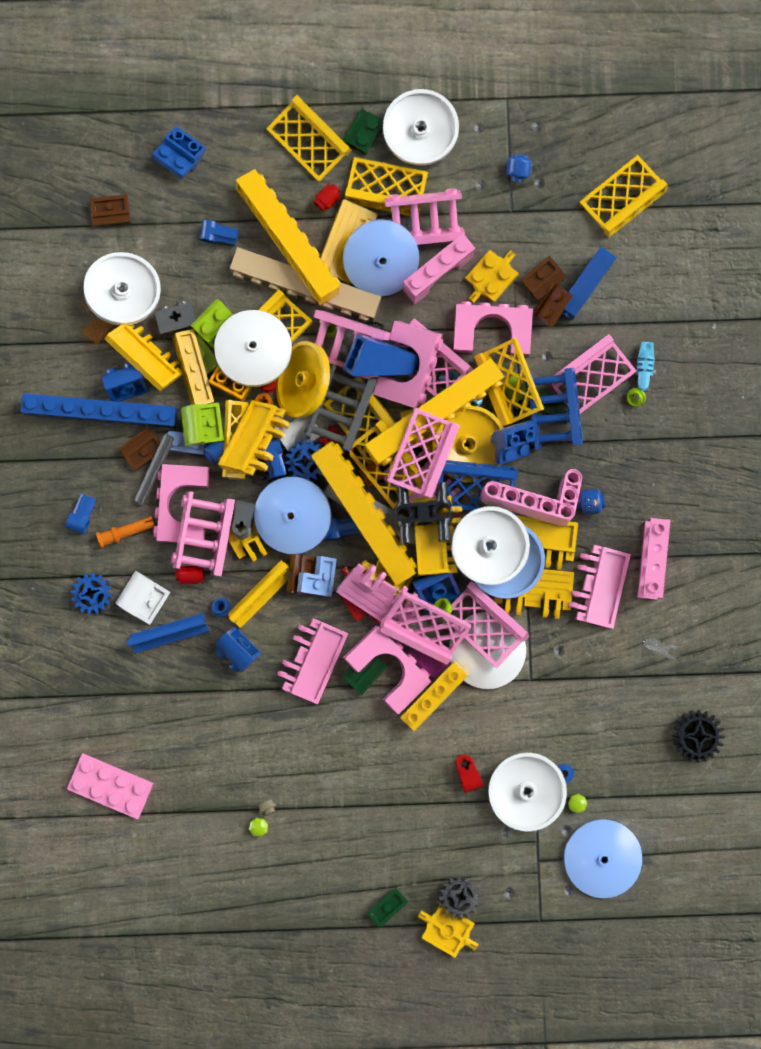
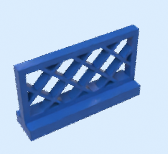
[438,460,518,512]
[127,613,209,654]

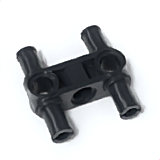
[395,483,452,545]

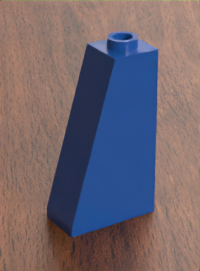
[561,247,617,320]
[343,333,420,376]

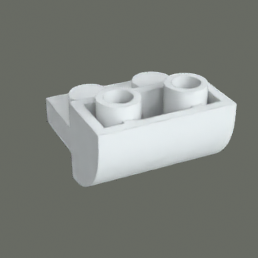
[275,414,320,453]
[115,571,170,625]

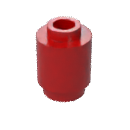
[313,184,341,212]
[176,565,204,585]

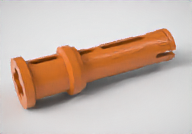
[96,516,155,549]

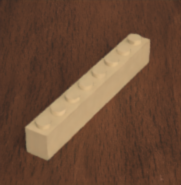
[230,247,381,322]

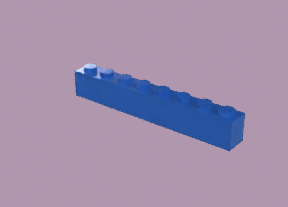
[21,393,178,429]

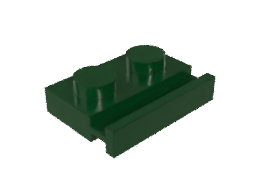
[343,108,384,155]
[341,656,388,695]

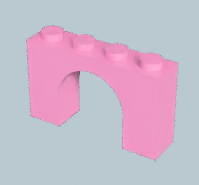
[403,234,475,305]
[453,302,533,357]
[373,321,443,408]
[154,464,210,543]
[343,626,431,714]

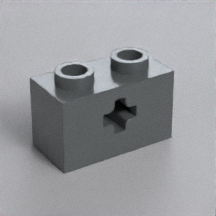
[155,301,197,337]

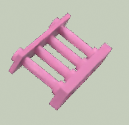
[384,188,465,245]
[314,310,391,379]
[171,491,235,576]
[637,518,671,600]

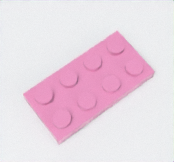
[67,753,154,819]

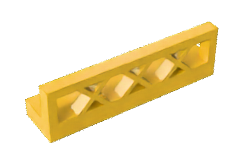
[172,329,214,405]
[222,400,248,480]

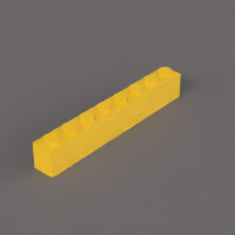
[236,169,341,305]
[364,358,504,467]
[311,441,418,586]

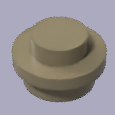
[258,800,277,817]

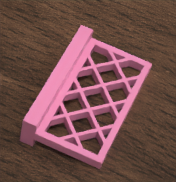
[394,318,474,396]
[548,334,636,414]
[387,408,460,498]
[443,581,529,668]
[380,591,471,665]

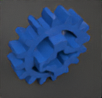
[286,439,323,481]
[70,573,113,615]

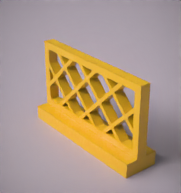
[266,95,352,182]
[580,155,668,238]
[345,157,428,216]
[249,290,313,349]
[474,338,544,427]
[324,376,396,464]
[350,420,425,509]
[228,560,290,628]

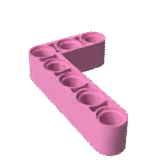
[480,469,582,526]

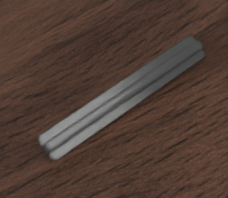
[134,434,174,505]

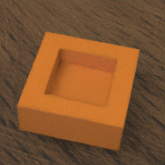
[358,462,384,487]

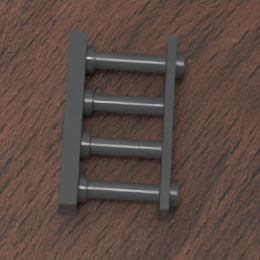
[304,364,376,455]

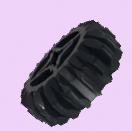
[672,710,725,763]

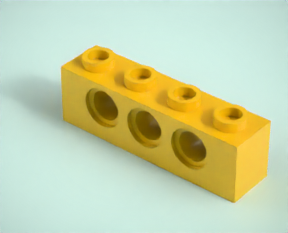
[400,660,469,731]

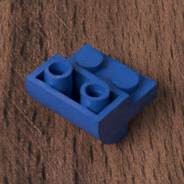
[151,126,206,179]
[491,420,536,465]

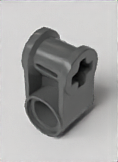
[232,500,256,539]

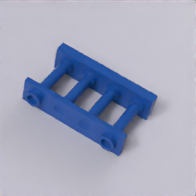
[524,367,583,449]

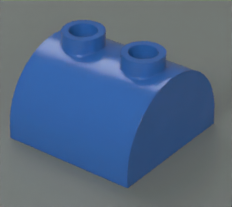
[102,362,149,402]
[412,573,461,613]
[214,626,262,673]

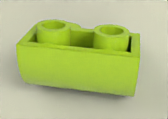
[191,298,234,351]
[180,403,224,447]

